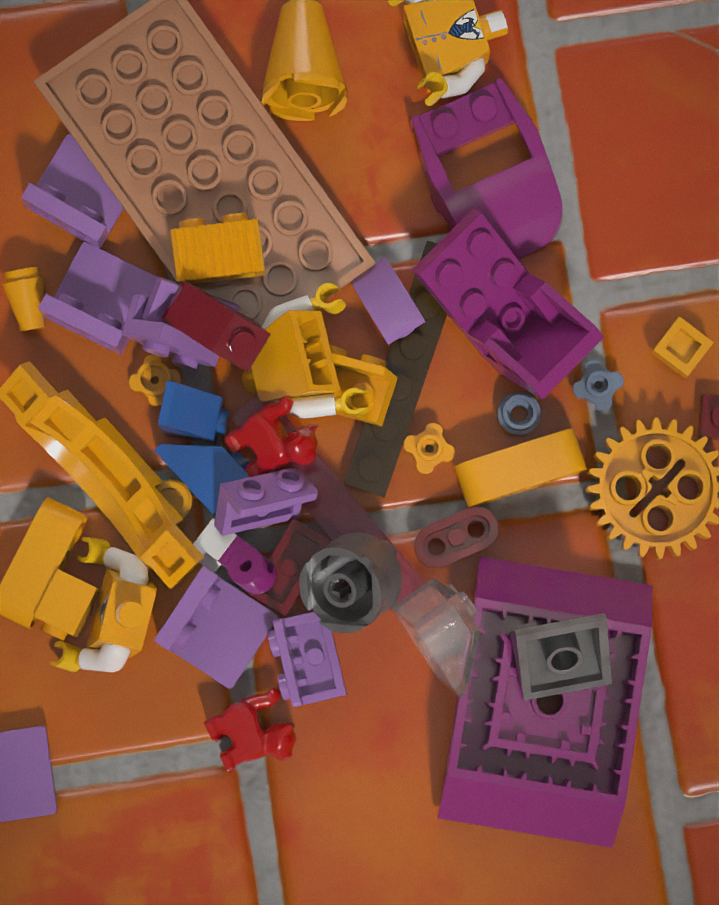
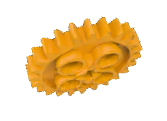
[585,417,719,560]

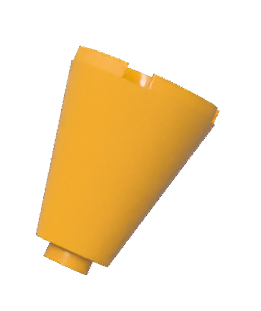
[261,0,348,121]

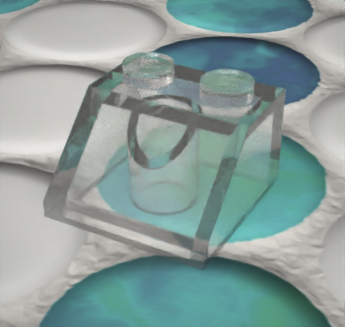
[391,578,480,698]

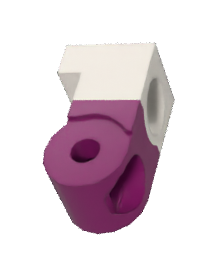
[193,518,277,595]

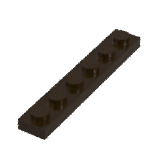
[344,240,447,499]

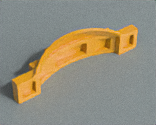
[0,361,204,589]

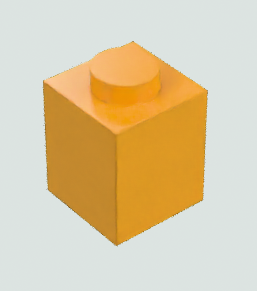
[33,569,100,641]

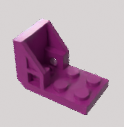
[412,209,604,400]

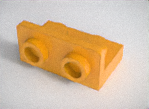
[330,345,398,427]

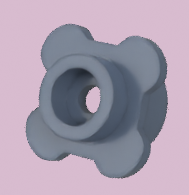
[573,360,624,411]

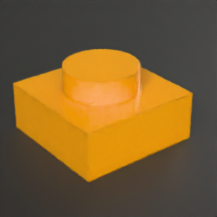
[651,316,714,379]

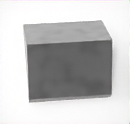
[510,613,612,701]

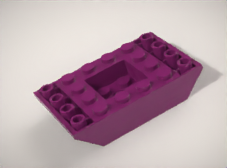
[437,556,653,848]

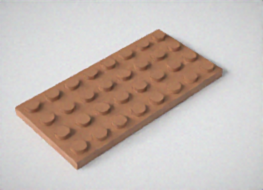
[33,0,376,326]

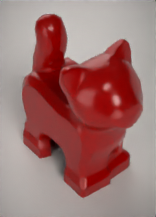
[224,396,318,477]
[204,688,297,773]

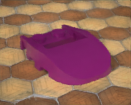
[409,78,563,259]

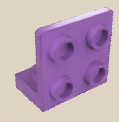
[21,134,124,249]
[38,242,157,356]
[154,566,278,688]
[0,726,58,822]

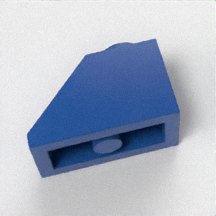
[158,381,230,445]
[155,444,249,517]

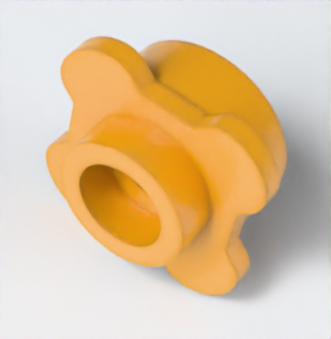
[129,355,181,406]
[404,423,455,474]

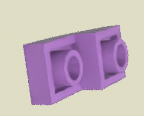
[351,256,426,345]

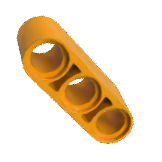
[454,428,587,508]
[0,497,88,630]

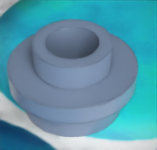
[497,392,541,436]

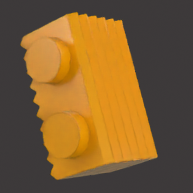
[170,213,265,285]

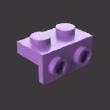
[121,294,219,371]
[214,467,318,536]
[268,612,348,707]

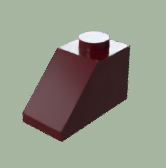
[161,280,271,372]

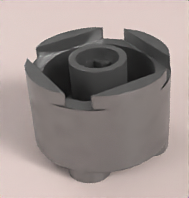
[299,532,402,633]

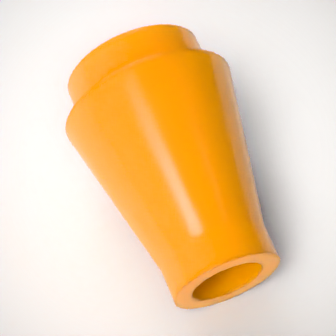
[2,267,46,332]

